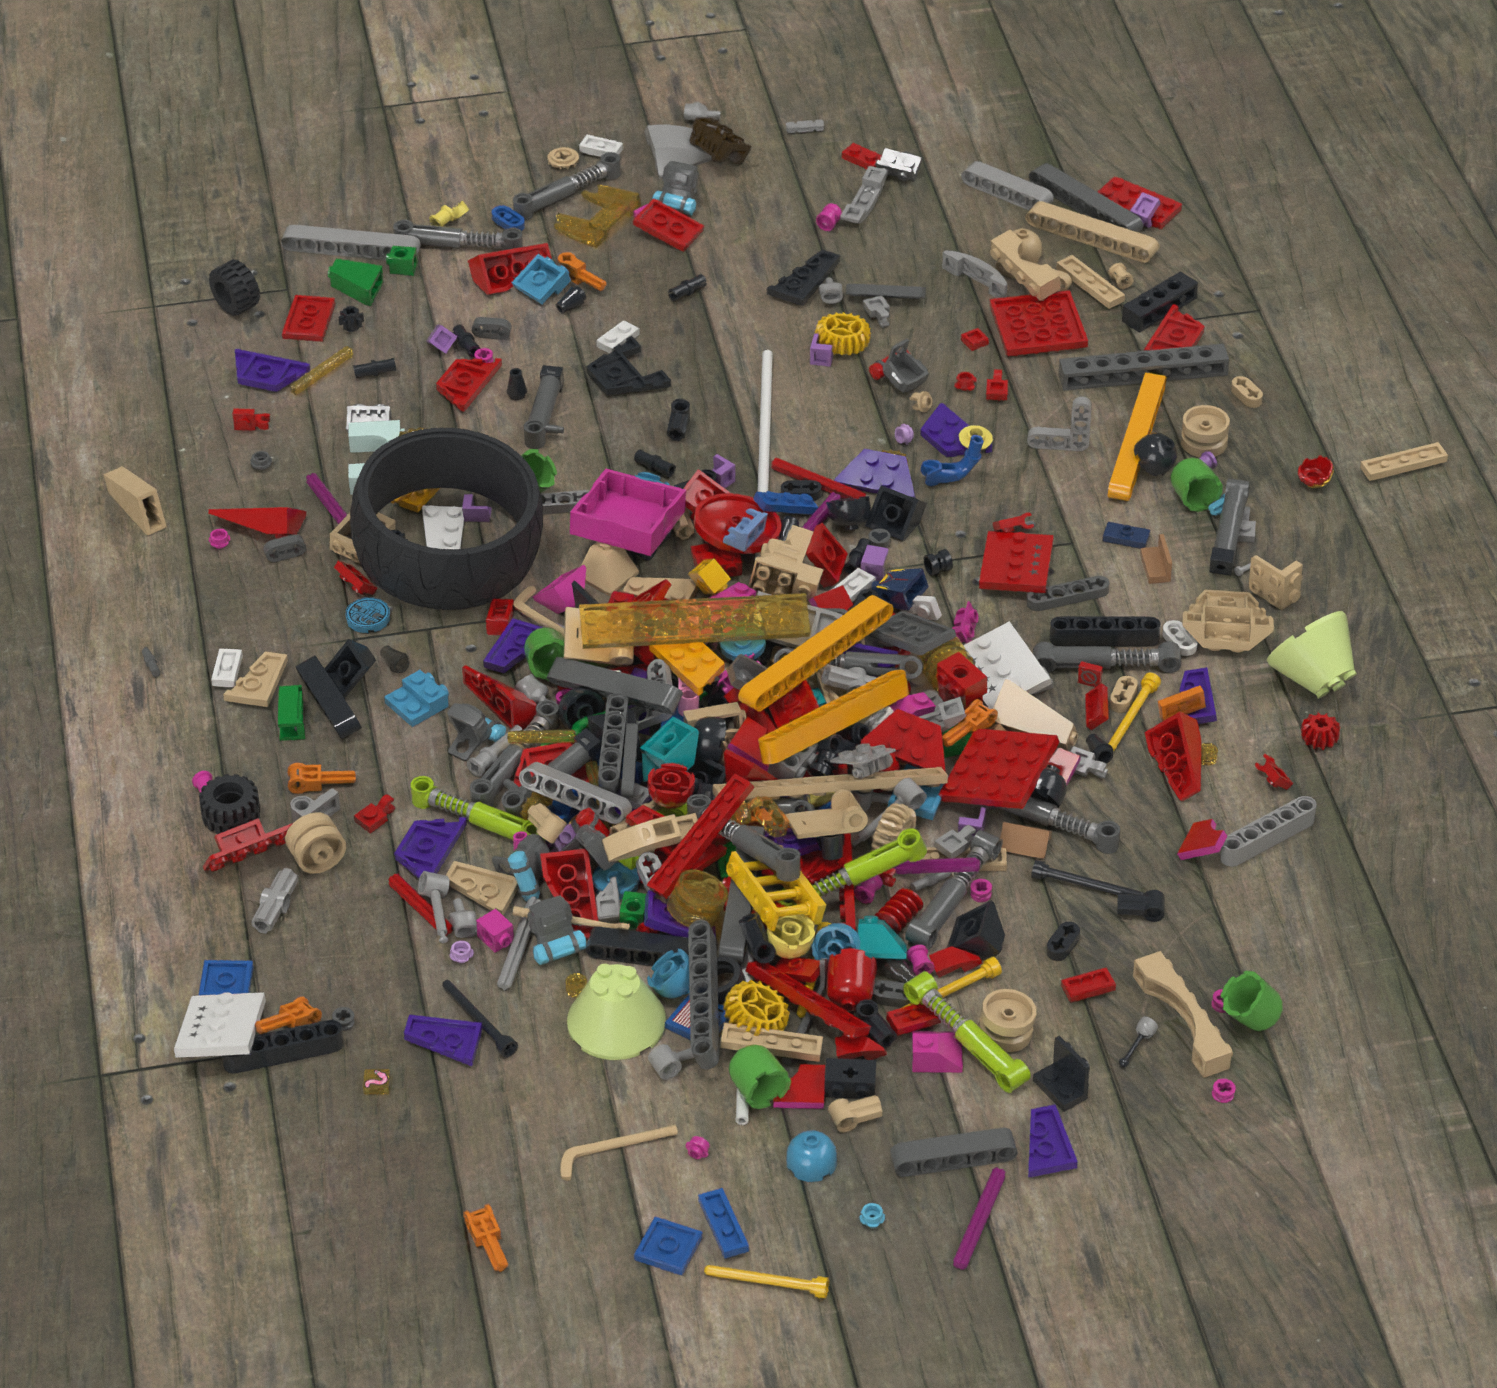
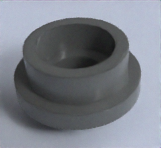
[250,451,272,470]

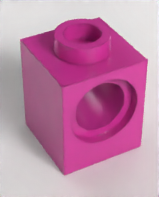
[476,909,514,953]

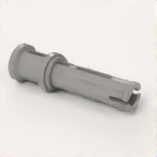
[467,725,523,777]

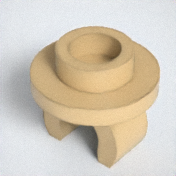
[910,391,933,412]

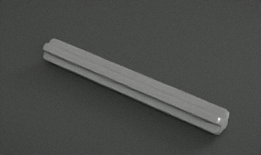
[497,896,541,991]

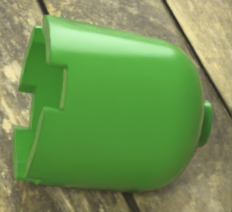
[521,449,557,493]
[1171,458,1223,512]
[524,627,571,681]
[1221,971,1283,1031]
[729,1044,791,1109]

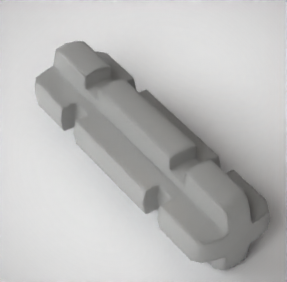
[786,120,824,134]

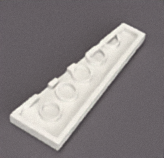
[422,505,464,549]

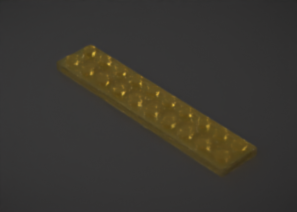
[579,593,811,649]

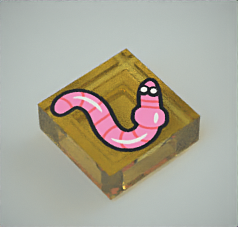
[363,1069,390,1094]

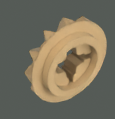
[548,147,579,170]

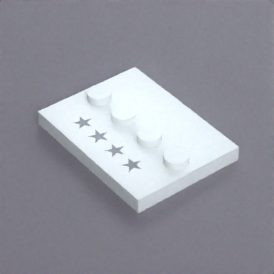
[950,621,1052,709]
[174,993,266,1058]

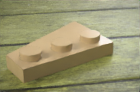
[622,577,699,605]
[223,652,288,707]
[446,861,519,916]

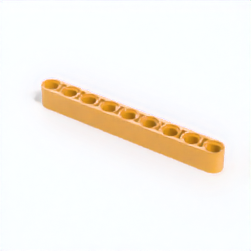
[1108,373,1167,501]
[738,595,893,711]
[758,670,909,764]

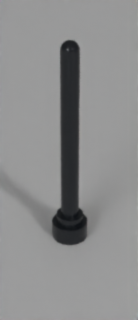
[1031,859,1144,895]
[442,980,518,1058]

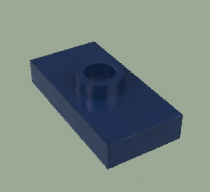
[1102,522,1151,549]

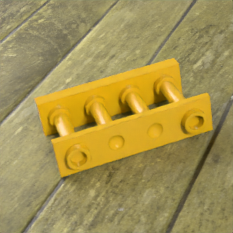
[726,845,826,931]

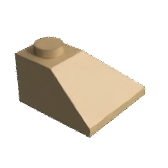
[582,542,639,597]

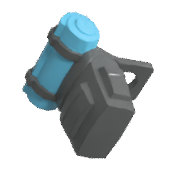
[652,161,699,215]
[447,703,506,761]
[492,834,550,901]
[527,896,586,965]

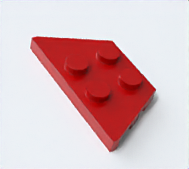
[1144,304,1205,351]
[436,358,502,412]
[860,709,946,772]
[514,741,598,788]
[761,850,846,885]

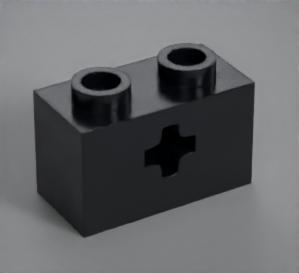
[825,1058,877,1099]

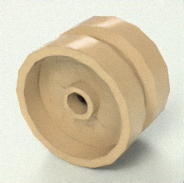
[1181,405,1230,458]
[285,812,346,874]
[979,989,1036,1053]

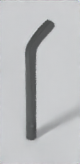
[782,958,828,1065]

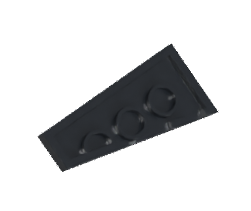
[767,249,840,306]

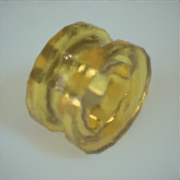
[1201,743,1218,766]
[565,973,587,998]

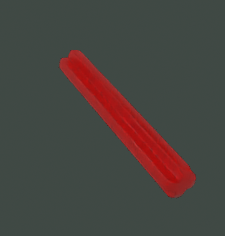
[388,873,453,936]

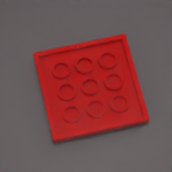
[989,290,1088,356]
[938,729,1060,809]

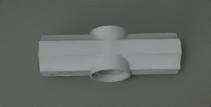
[821,664,876,693]
[252,868,298,934]

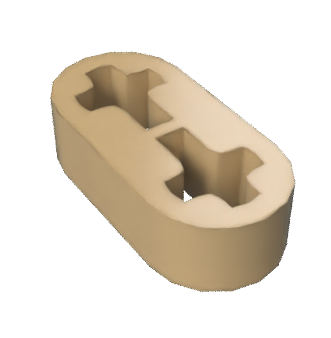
[1231,376,1263,408]
[1110,676,1138,713]

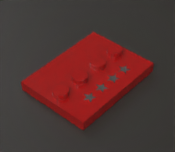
[979,531,1054,593]

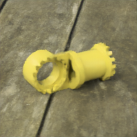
[429,201,469,226]

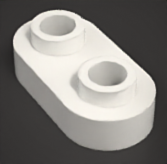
[1163,620,1197,656]

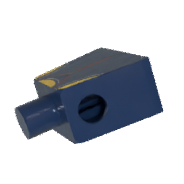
[871,568,929,611]

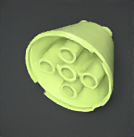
[1267,611,1357,699]
[567,964,666,1060]

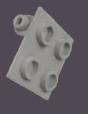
[830,743,896,779]

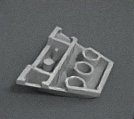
[644,125,711,179]

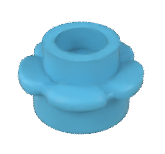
[859,1203,885,1228]

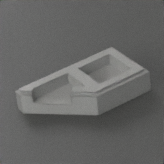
[595,877,620,922]

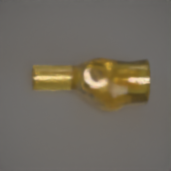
[729,795,764,826]

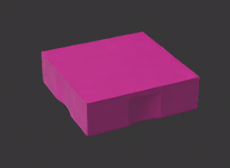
[570,469,686,556]

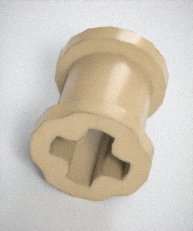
[1108,263,1134,289]

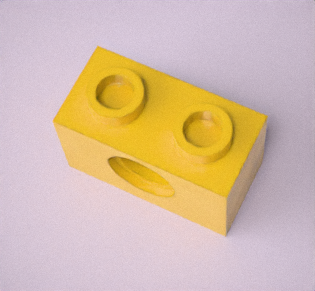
[688,559,731,594]

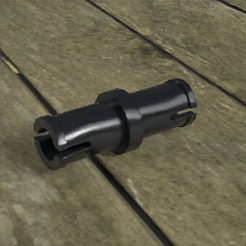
[668,274,707,301]
[452,324,481,357]
[353,358,397,379]
[634,449,676,477]
[844,538,872,574]

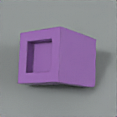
[426,324,457,354]
[810,333,834,367]
[712,454,735,488]
[462,494,491,522]
[861,545,888,581]
[958,807,986,837]

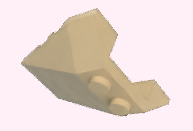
[1182,590,1274,653]

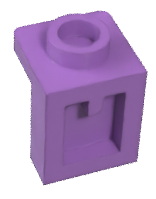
[1130,192,1161,228]
[545,824,576,852]

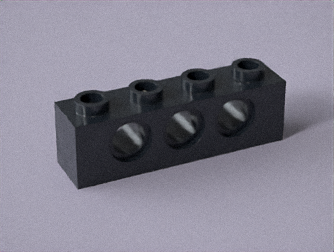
[1122,271,1198,333]

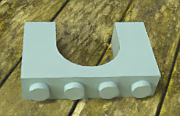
[349,420,405,494]

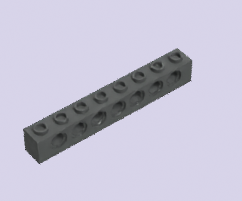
[1058,344,1229,391]

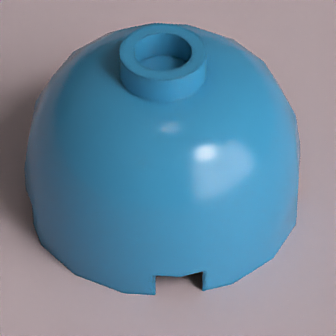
[812,923,860,960]
[647,949,690,998]
[786,1130,837,1182]

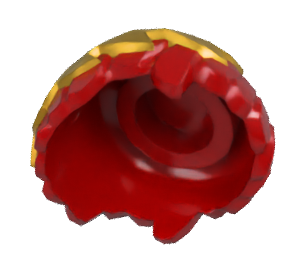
[1297,455,1334,488]

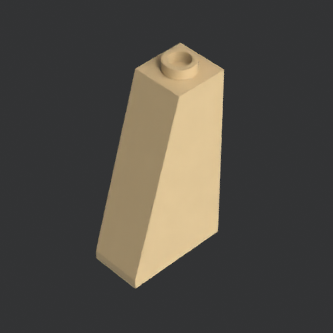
[103,466,167,536]
[991,679,1078,751]

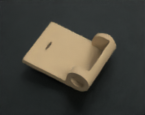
[564,604,635,666]
[785,789,868,839]

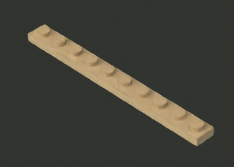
[713,767,948,801]

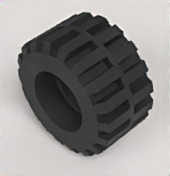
[209,259,260,316]
[199,774,261,834]

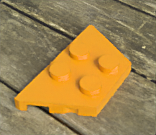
[649,639,725,696]

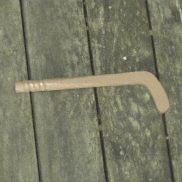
[513,586,565,637]
[513,906,630,930]
[561,1125,678,1181]

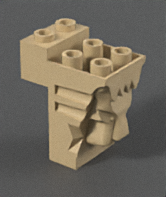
[748,525,823,605]

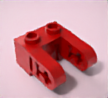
[936,651,987,710]

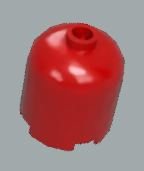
[826,948,877,1011]

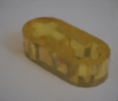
[753,796,789,837]

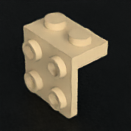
[1249,555,1303,610]

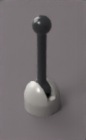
[1119,1017,1158,1068]

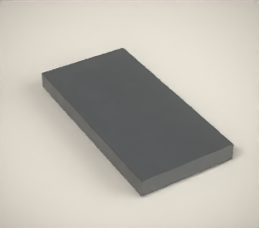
[869,611,957,656]

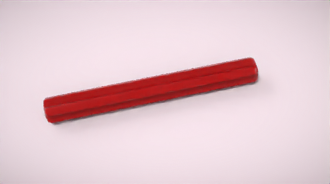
[771,458,866,499]

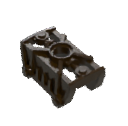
[689,117,752,164]

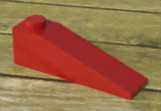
[468,243,552,295]
[209,507,306,539]
[462,665,537,730]
[1144,712,1201,802]
[540,849,598,940]

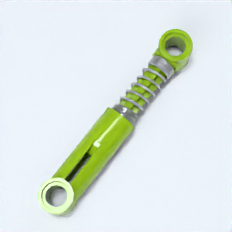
[411,776,545,841]
[778,828,927,906]
[903,971,1031,1093]

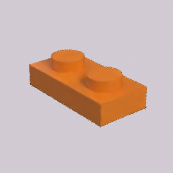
[1158,685,1206,721]

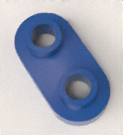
[492,205,525,231]

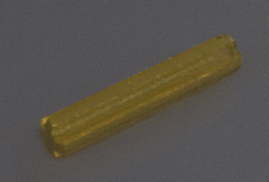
[507,730,576,744]

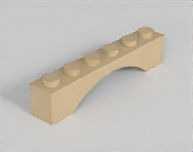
[1133,951,1233,1078]

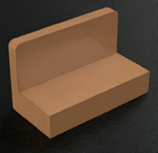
[1140,534,1172,584]
[1000,822,1052,859]

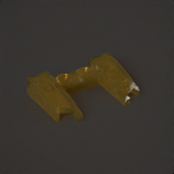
[554,184,642,248]

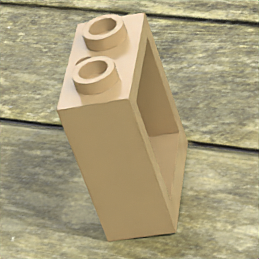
[330,512,395,563]
[683,702,746,729]

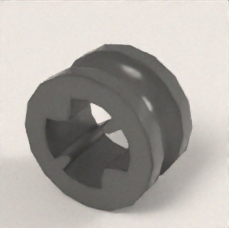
[332,1007,354,1031]

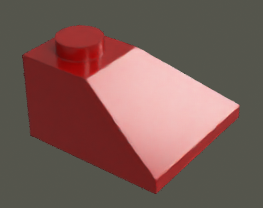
[724,749,779,783]

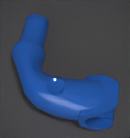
[920,435,984,486]

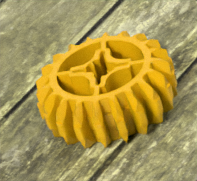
[815,312,871,356]
[723,980,790,1036]

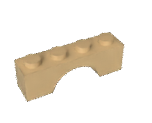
[990,230,1060,301]

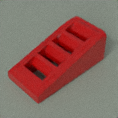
[486,599,514,635]

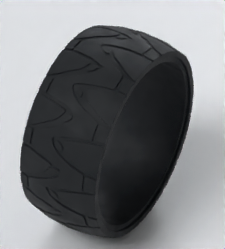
[350,427,543,610]

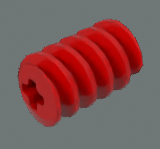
[874,888,924,934]

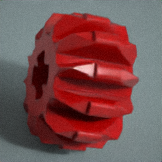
[1301,712,1340,750]

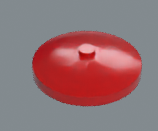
[693,493,781,554]

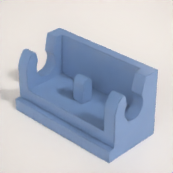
[723,509,768,552]

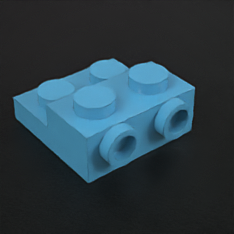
[512,254,571,304]
[384,670,449,727]

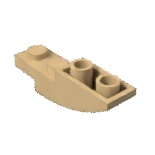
[602,813,698,862]

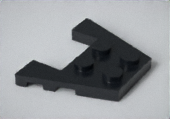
[586,336,671,396]

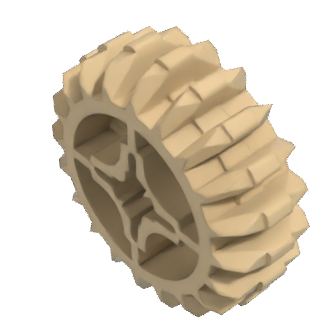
[871,803,917,851]

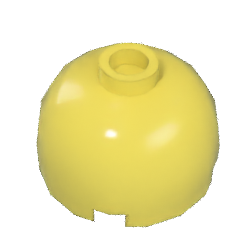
[766,914,815,959]

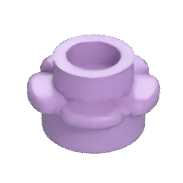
[895,424,914,445]
[450,941,474,963]

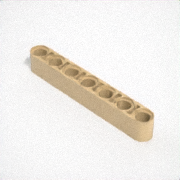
[1026,201,1159,263]

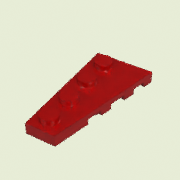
[625,805,727,876]

